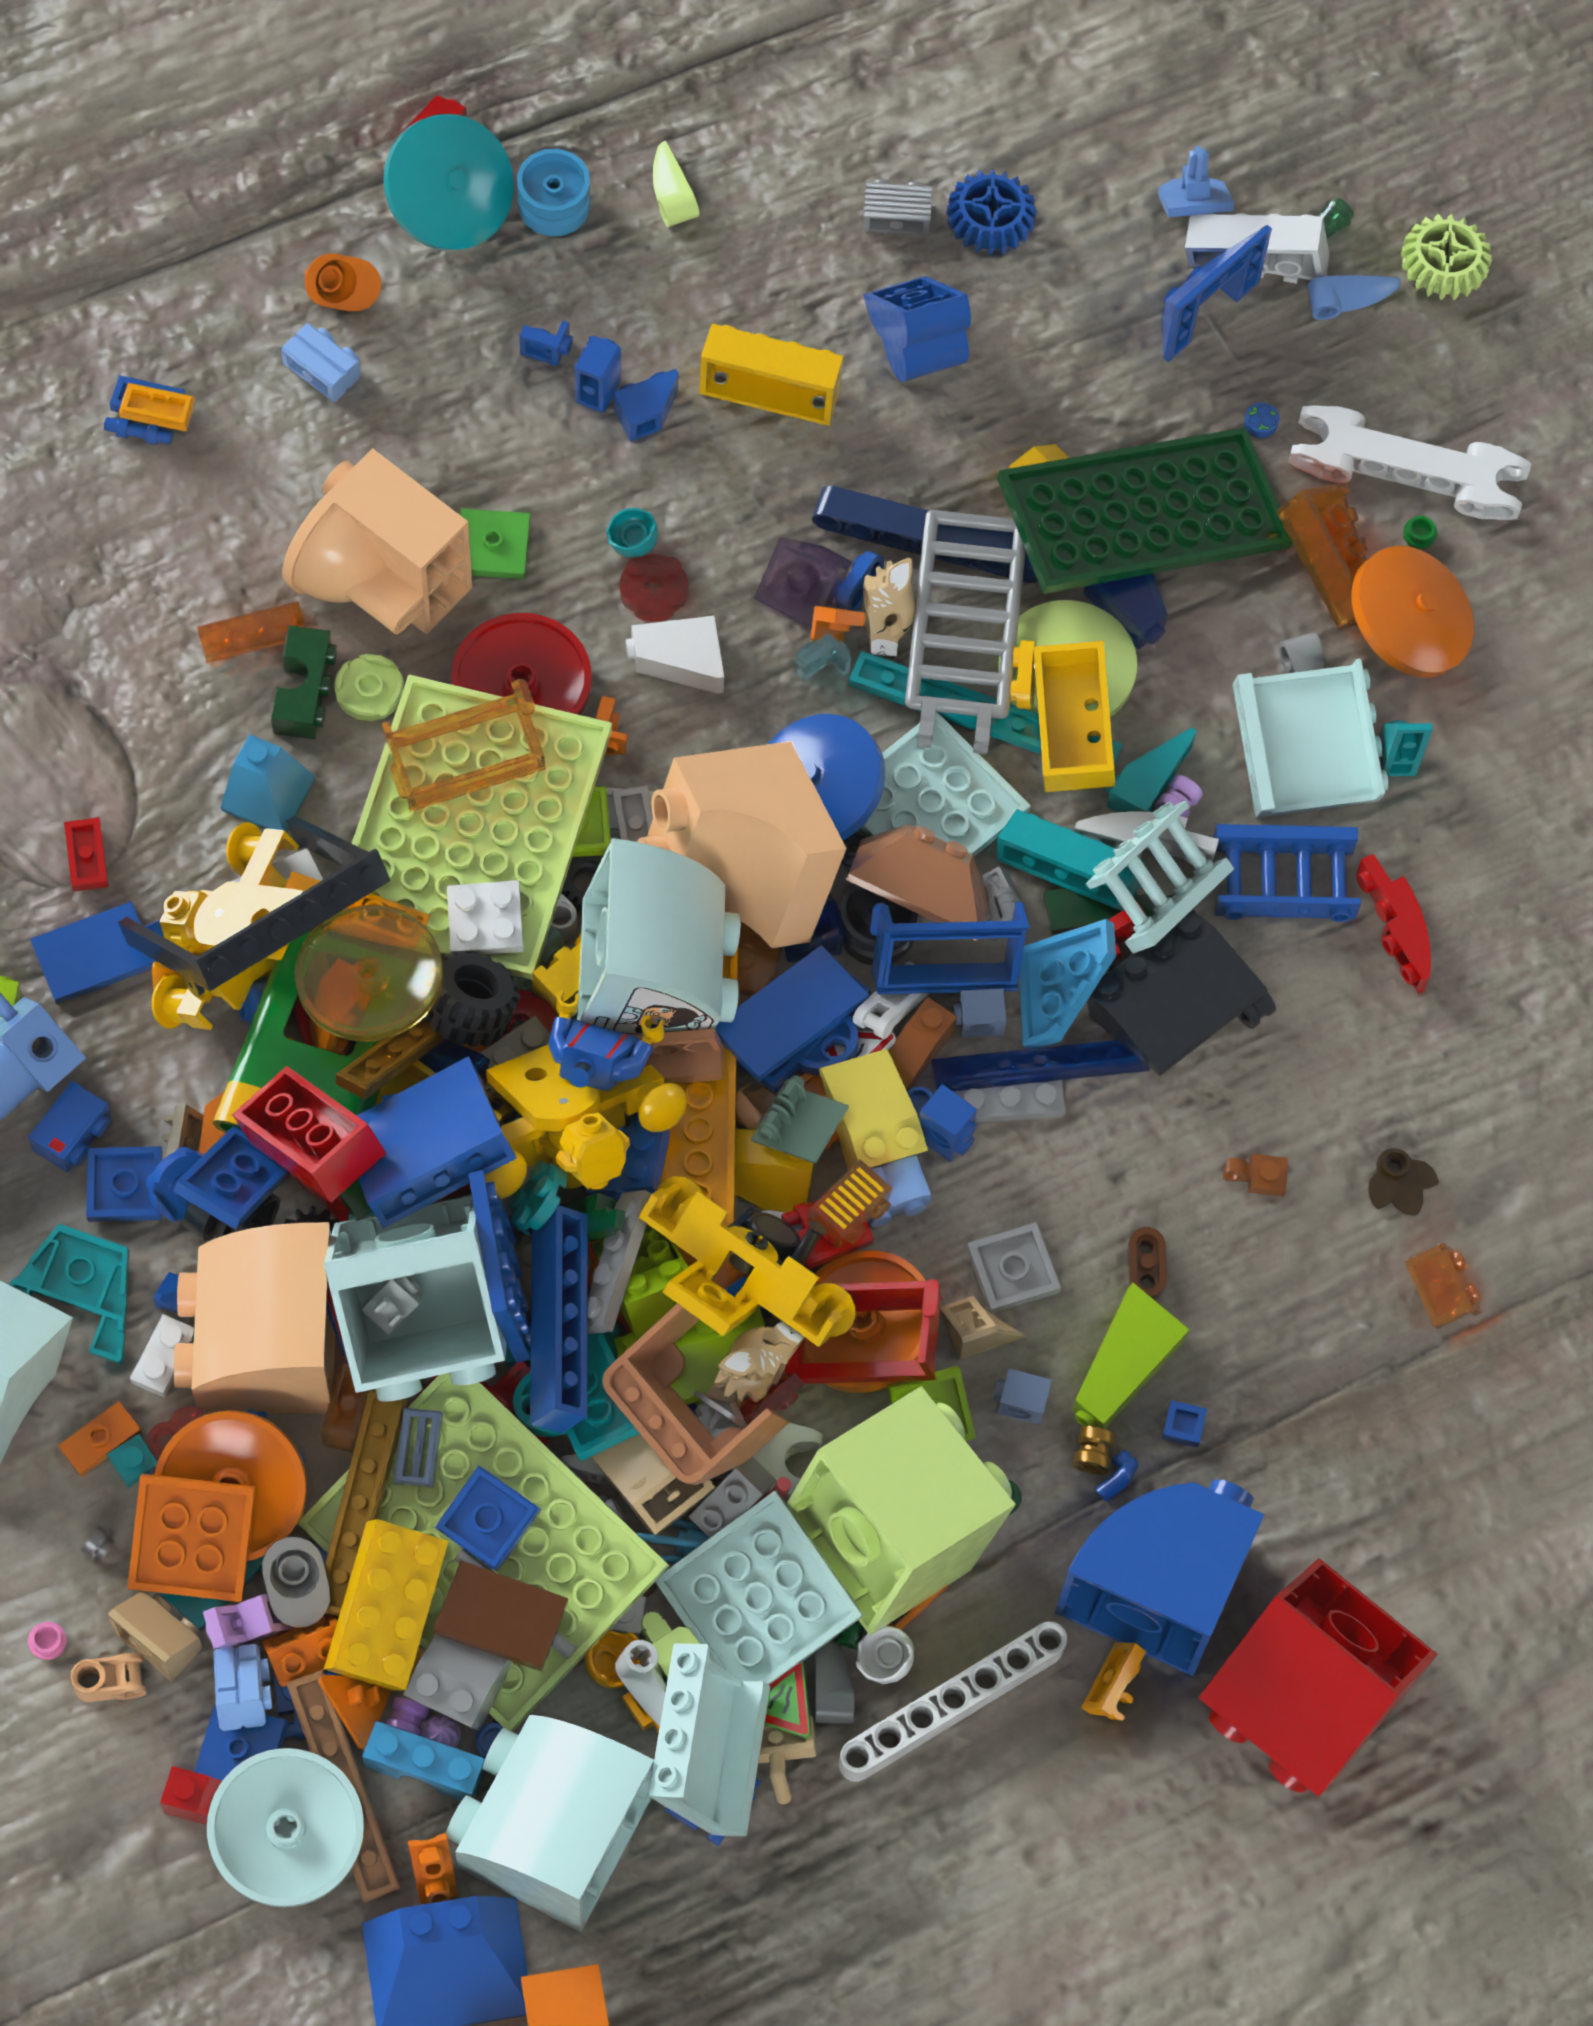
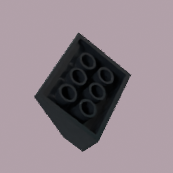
[1086,909,1268,1076]

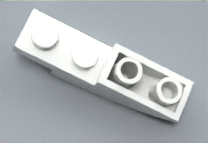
[1074,811,1219,864]

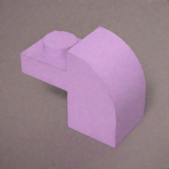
[203,1594,293,1649]

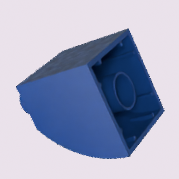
[1055,1479,1264,1676]

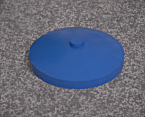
[768,714,886,841]

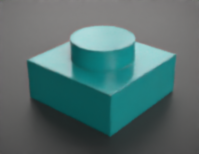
[107,1434,157,1488]

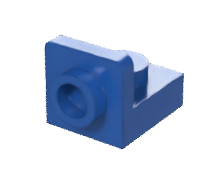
[519,321,573,366]

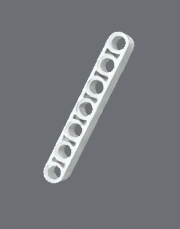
[839,1621,1067,1782]

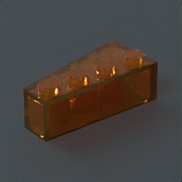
[1277,482,1368,629]

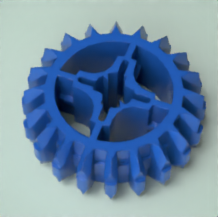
[946,169,1037,256]

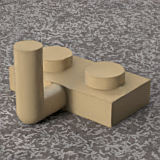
[758,1716,816,1804]

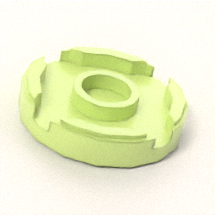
[334,654,405,721]

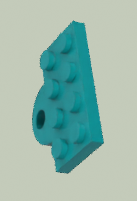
[513,1333,640,1462]

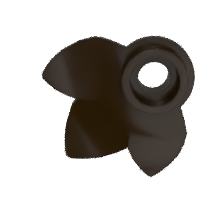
[1368,1148,1439,1216]

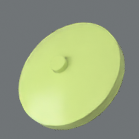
[998,600,1137,717]

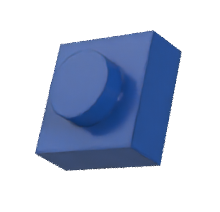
[1162,1400,1207,1447]

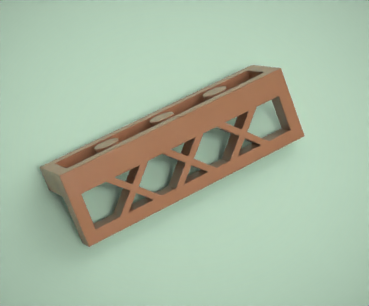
[631,1028,724,1084]

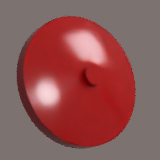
[451,613,591,715]

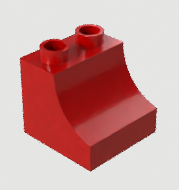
[1198,1558,1438,1797]

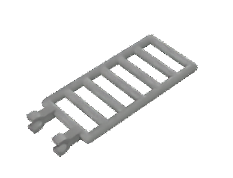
[905,510,1026,754]

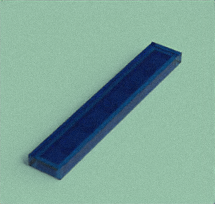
[931,1040,1150,1091]

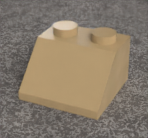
[108,1591,203,1682]

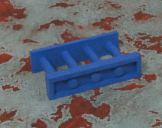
[1213,824,1361,922]

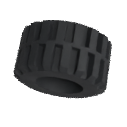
[420,951,520,1047]

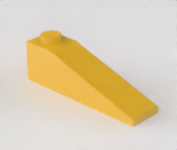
[735,1129,815,1213]

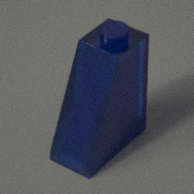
[1083,574,1168,650]

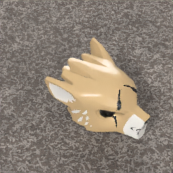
[863,558,916,658]
[706,1321,805,1403]

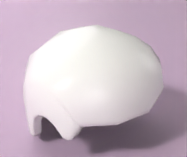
[855,1625,914,1684]

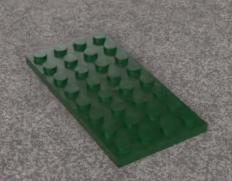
[996,427,1294,594]

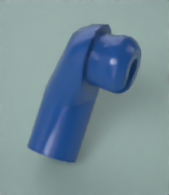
[1095,1450,1138,1502]

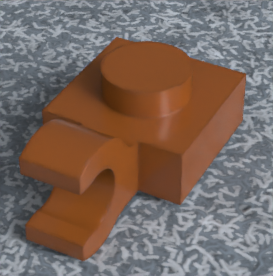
[1223,1154,1288,1197]

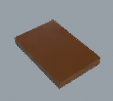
[433,1561,569,1672]

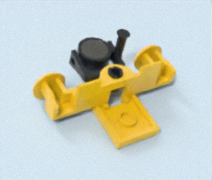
[638,1176,856,1347]

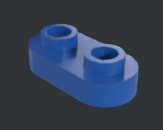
[834,551,884,611]

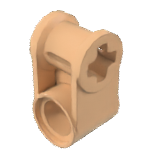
[71,1653,147,1702]

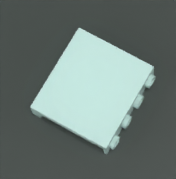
[1232,659,1388,818]
[648,1644,770,1836]

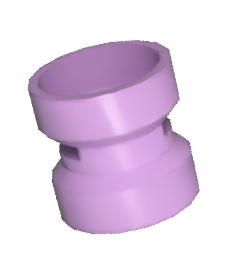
[1155,775,1203,818]

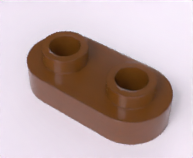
[1128,1227,1167,1300]

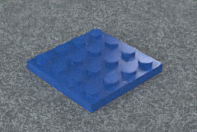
[468,1170,531,1363]

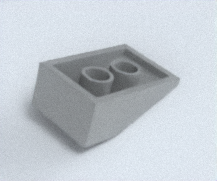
[403,1635,513,1731]

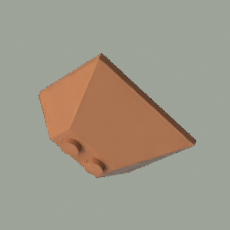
[846,824,989,941]

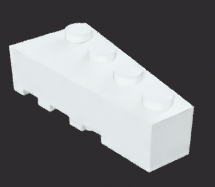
[1185,213,1330,284]

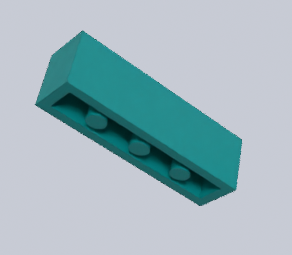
[997,809,1144,911]

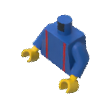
[549,990,665,1091]

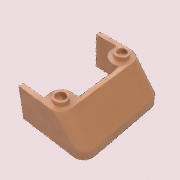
[603,1304,790,1485]

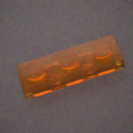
[197,601,306,663]

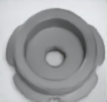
[81,1525,115,1561]

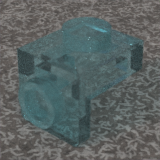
[795,632,851,681]

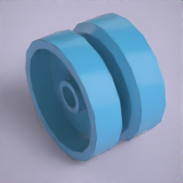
[517,149,590,236]

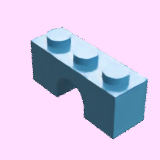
[362,1721,485,1801]

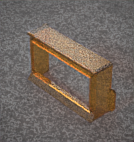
[382,679,546,812]

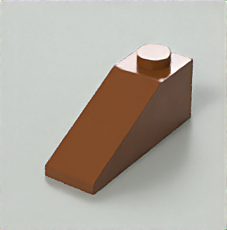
[888,997,957,1091]

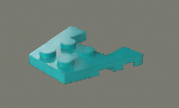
[8,1224,130,1365]

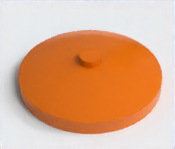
[1352,546,1474,678]
[803,1250,926,1393]
[154,1410,307,1562]

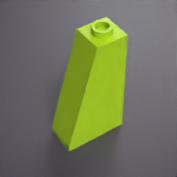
[1072,1283,1189,1429]

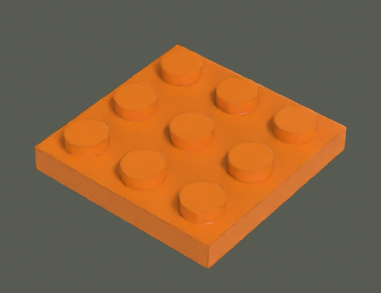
[127,1474,256,1602]

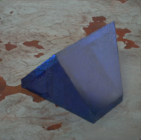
[784,893,844,962]

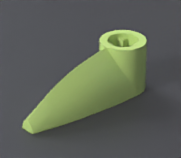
[653,141,699,227]

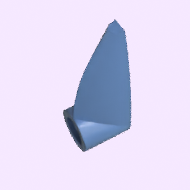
[1307,275,1400,320]

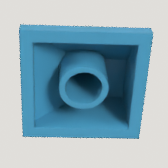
[220,734,316,833]

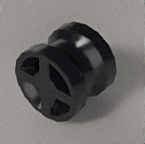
[1237,993,1276,1029]

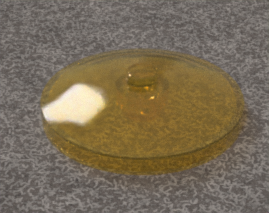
[295,905,443,1041]

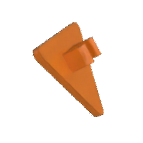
[319,1675,391,1750]

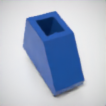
[614,369,679,442]

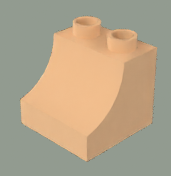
[637,741,847,948]

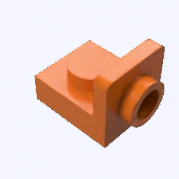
[810,606,866,644]
[596,696,628,755]

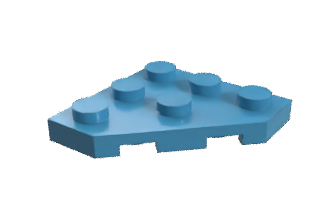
[1019,919,1116,1051]

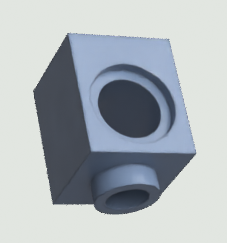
[953,989,1007,1038]
[993,1369,1052,1425]

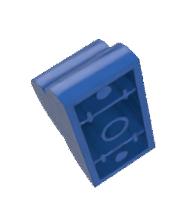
[863,276,971,382]

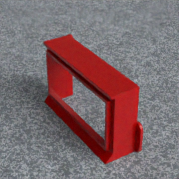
[784,1279,943,1384]

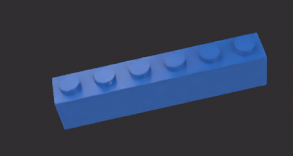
[530,1205,588,1433]

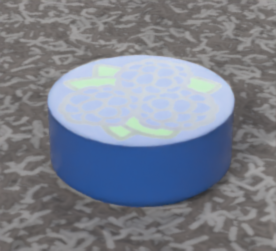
[1244,403,1279,438]

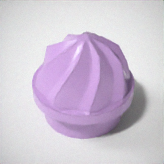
[422,1715,461,1748]

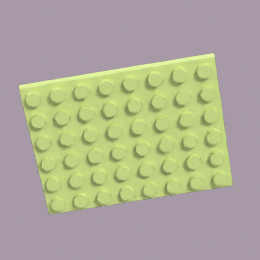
[352,675,613,980]
[298,1373,669,1732]

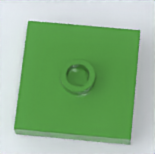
[461,508,530,579]

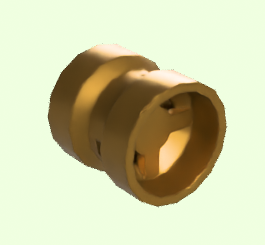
[1072,1426,1116,1475]

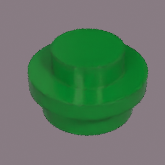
[1403,516,1437,549]

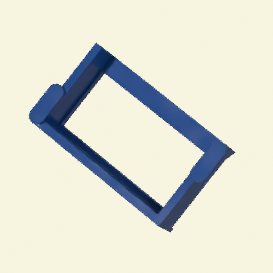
[870,902,1030,995]

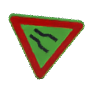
[764,1661,811,1738]

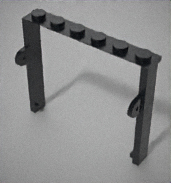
[118,816,391,997]

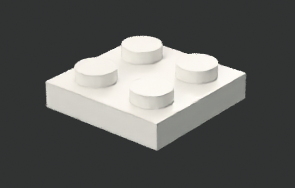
[447,880,524,955]

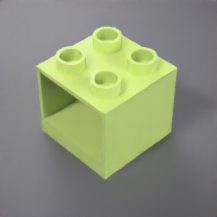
[786,1386,1016,1636]

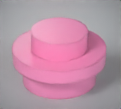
[28,1622,67,1660]

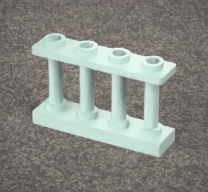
[1086,800,1234,954]

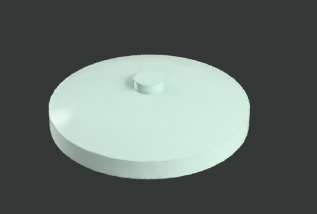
[207,1748,364,1907]

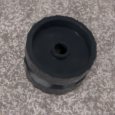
[838,883,919,965]

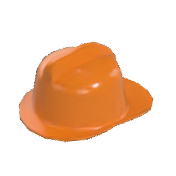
[304,253,381,311]

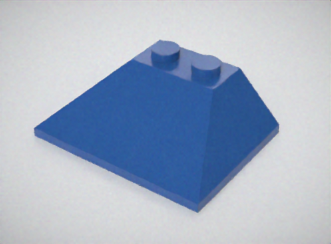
[1162,224,1272,363]
[362,1896,528,2026]

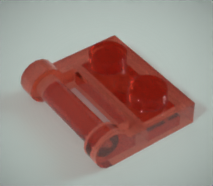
[738,1373,804,1425]

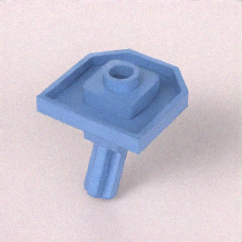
[1159,146,1234,217]

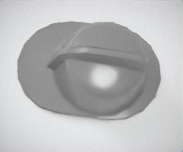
[262,1537,330,1627]

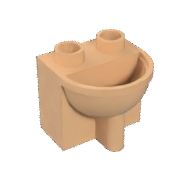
[282,448,472,635]

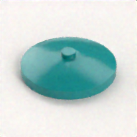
[384,114,514,251]

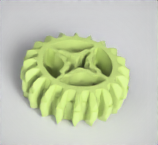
[1401,213,1492,300]

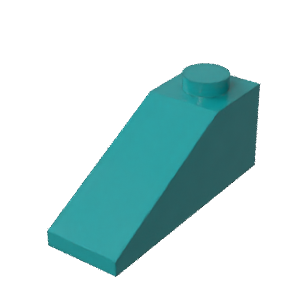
[1379,720,1433,777]
[1105,728,1197,813]

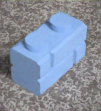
[281,323,361,402]
[213,1644,273,1731]

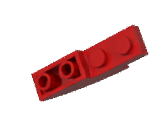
[1356,854,1431,994]

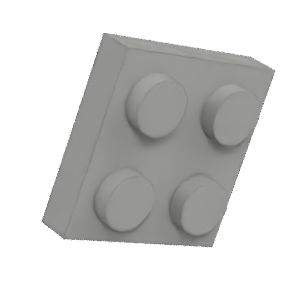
[967,1222,1061,1314]

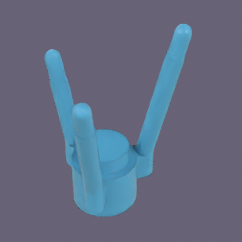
[625,1502,709,1564]

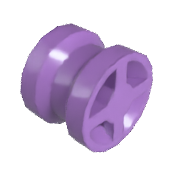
[385,1697,430,1736]

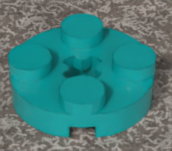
[508,1160,567,1235]

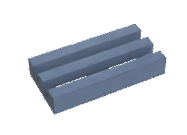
[394,1408,443,1488]

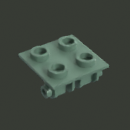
[751,1076,849,1164]

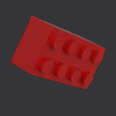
[232,1066,386,1203]

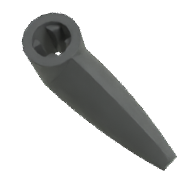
[813,1637,854,1724]

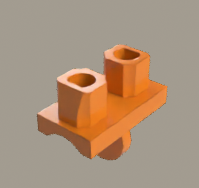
[408,1833,458,1905]

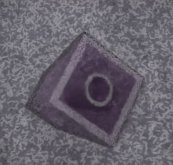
[754,537,853,629]

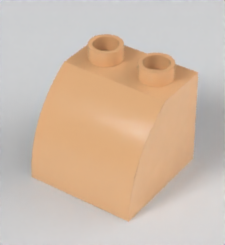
[174,1222,335,1414]

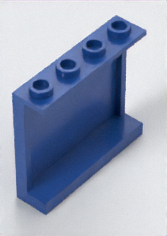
[356,1056,517,1229]

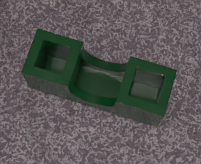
[271,625,337,739]

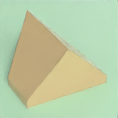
[940,1296,1027,1360]

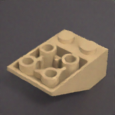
[591,1434,715,1536]

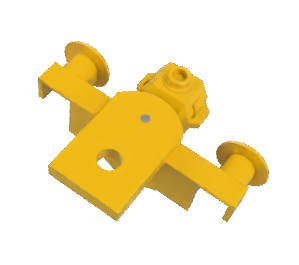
[151,822,304,1030]
[485,1044,687,1199]

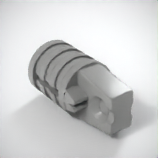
[983,866,1020,921]

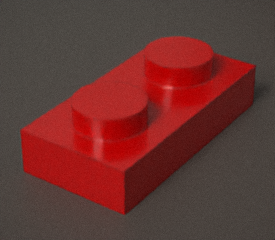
[64,817,109,892]

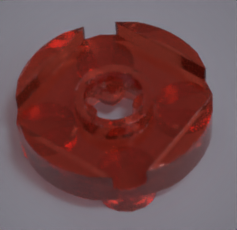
[620,554,689,622]

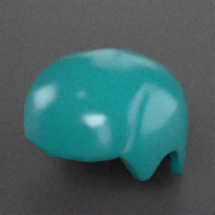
[606,508,659,559]

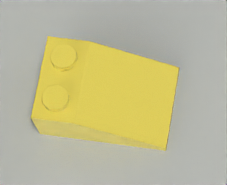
[819,1049,928,1173]

